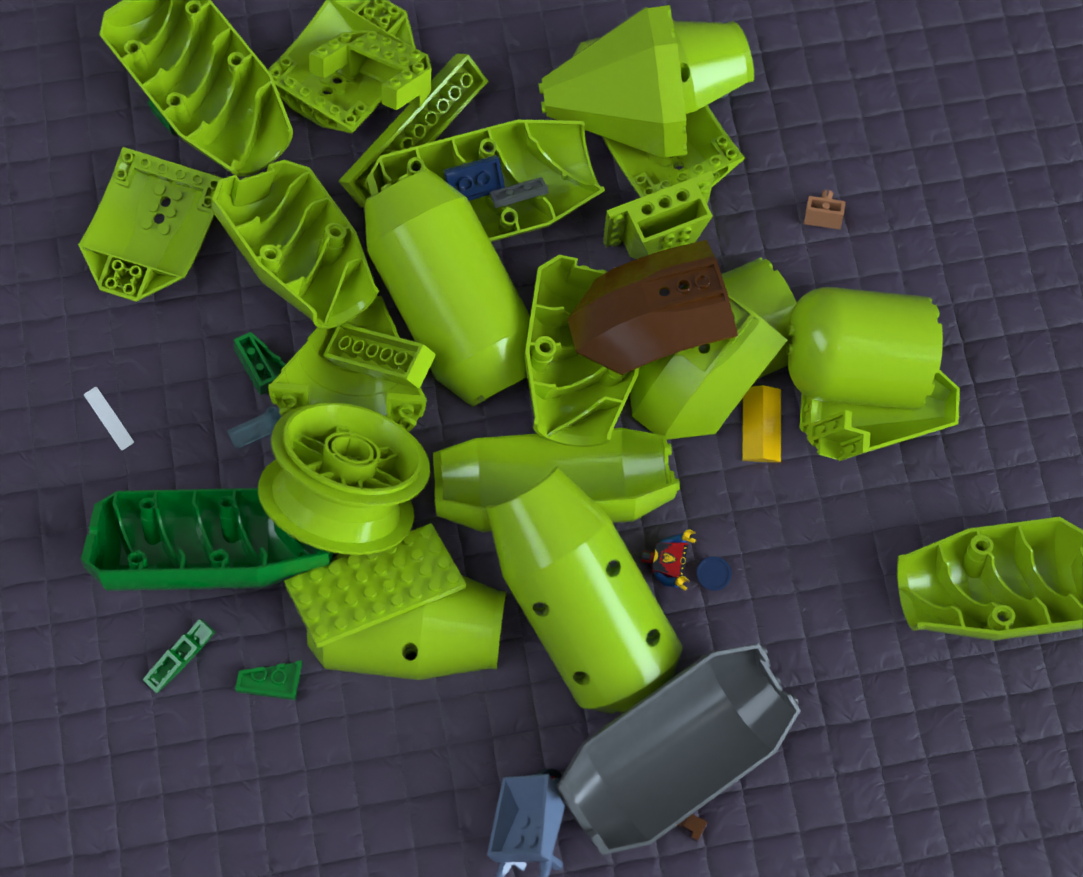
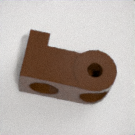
[675,814,708,842]

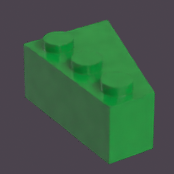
[234,332,286,395]

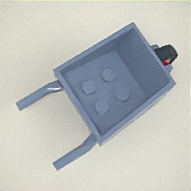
[487,768,565,877]

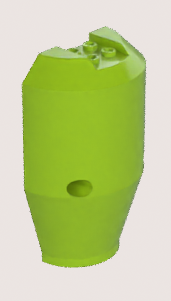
[573,21,754,114]
[212,160,379,329]
[524,255,639,447]
[897,517,1083,641]
[307,553,507,680]

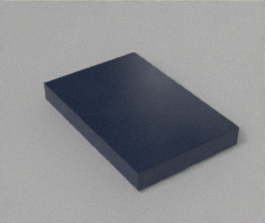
[443,155,505,201]

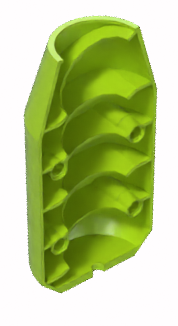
[99,0,293,177]
[367,120,605,242]
[486,467,682,714]

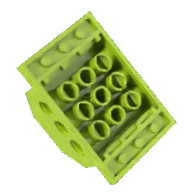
[603,171,714,259]

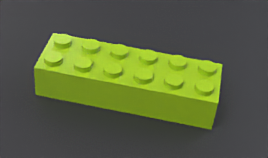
[323,324,436,389]

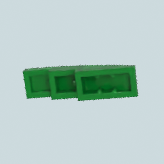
[143,619,216,693]

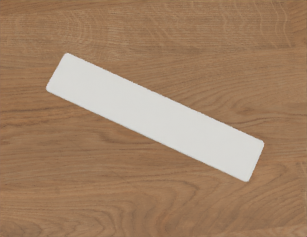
[84,387,134,450]

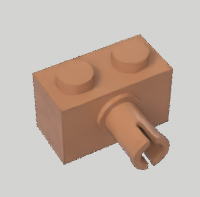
[804,190,846,230]

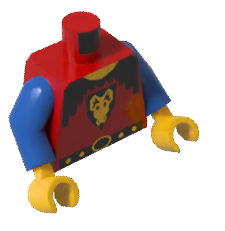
[641,529,696,591]

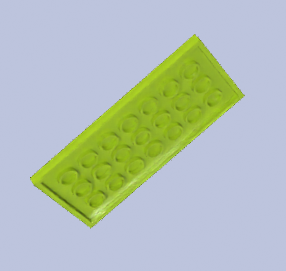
[284,523,466,648]

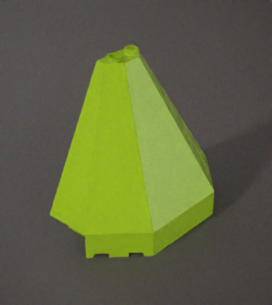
[538,5,687,158]
[799,370,960,461]

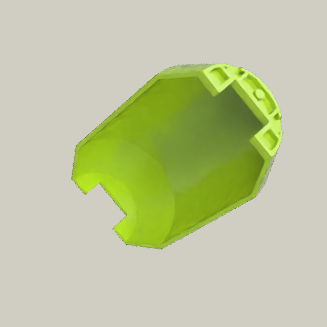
[364,168,530,407]
[433,428,680,532]

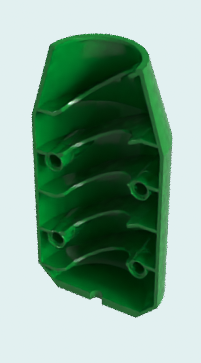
[81,488,333,591]

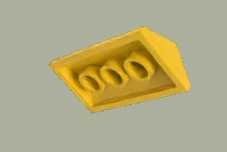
[742,385,781,463]

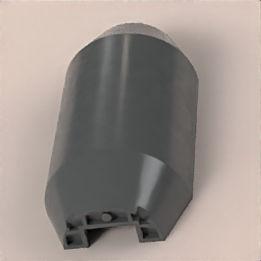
[556,643,800,855]

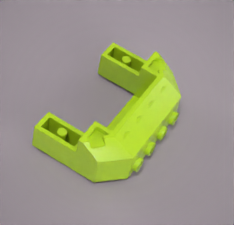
[309,31,431,110]

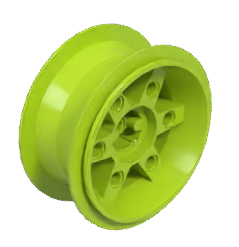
[258,403,430,555]

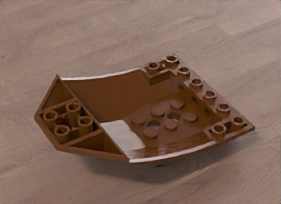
[567,240,738,376]

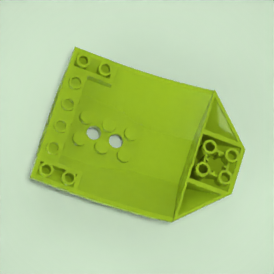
[268,0,416,133]
[602,105,744,198]
[78,147,223,302]
[630,284,788,440]

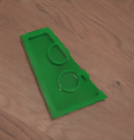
[235,660,303,700]

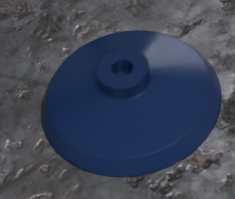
[697,556,732,591]

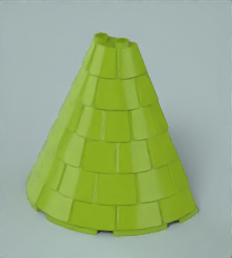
[268,296,427,432]

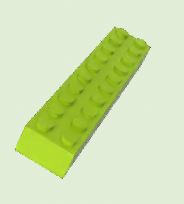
[339,53,489,208]

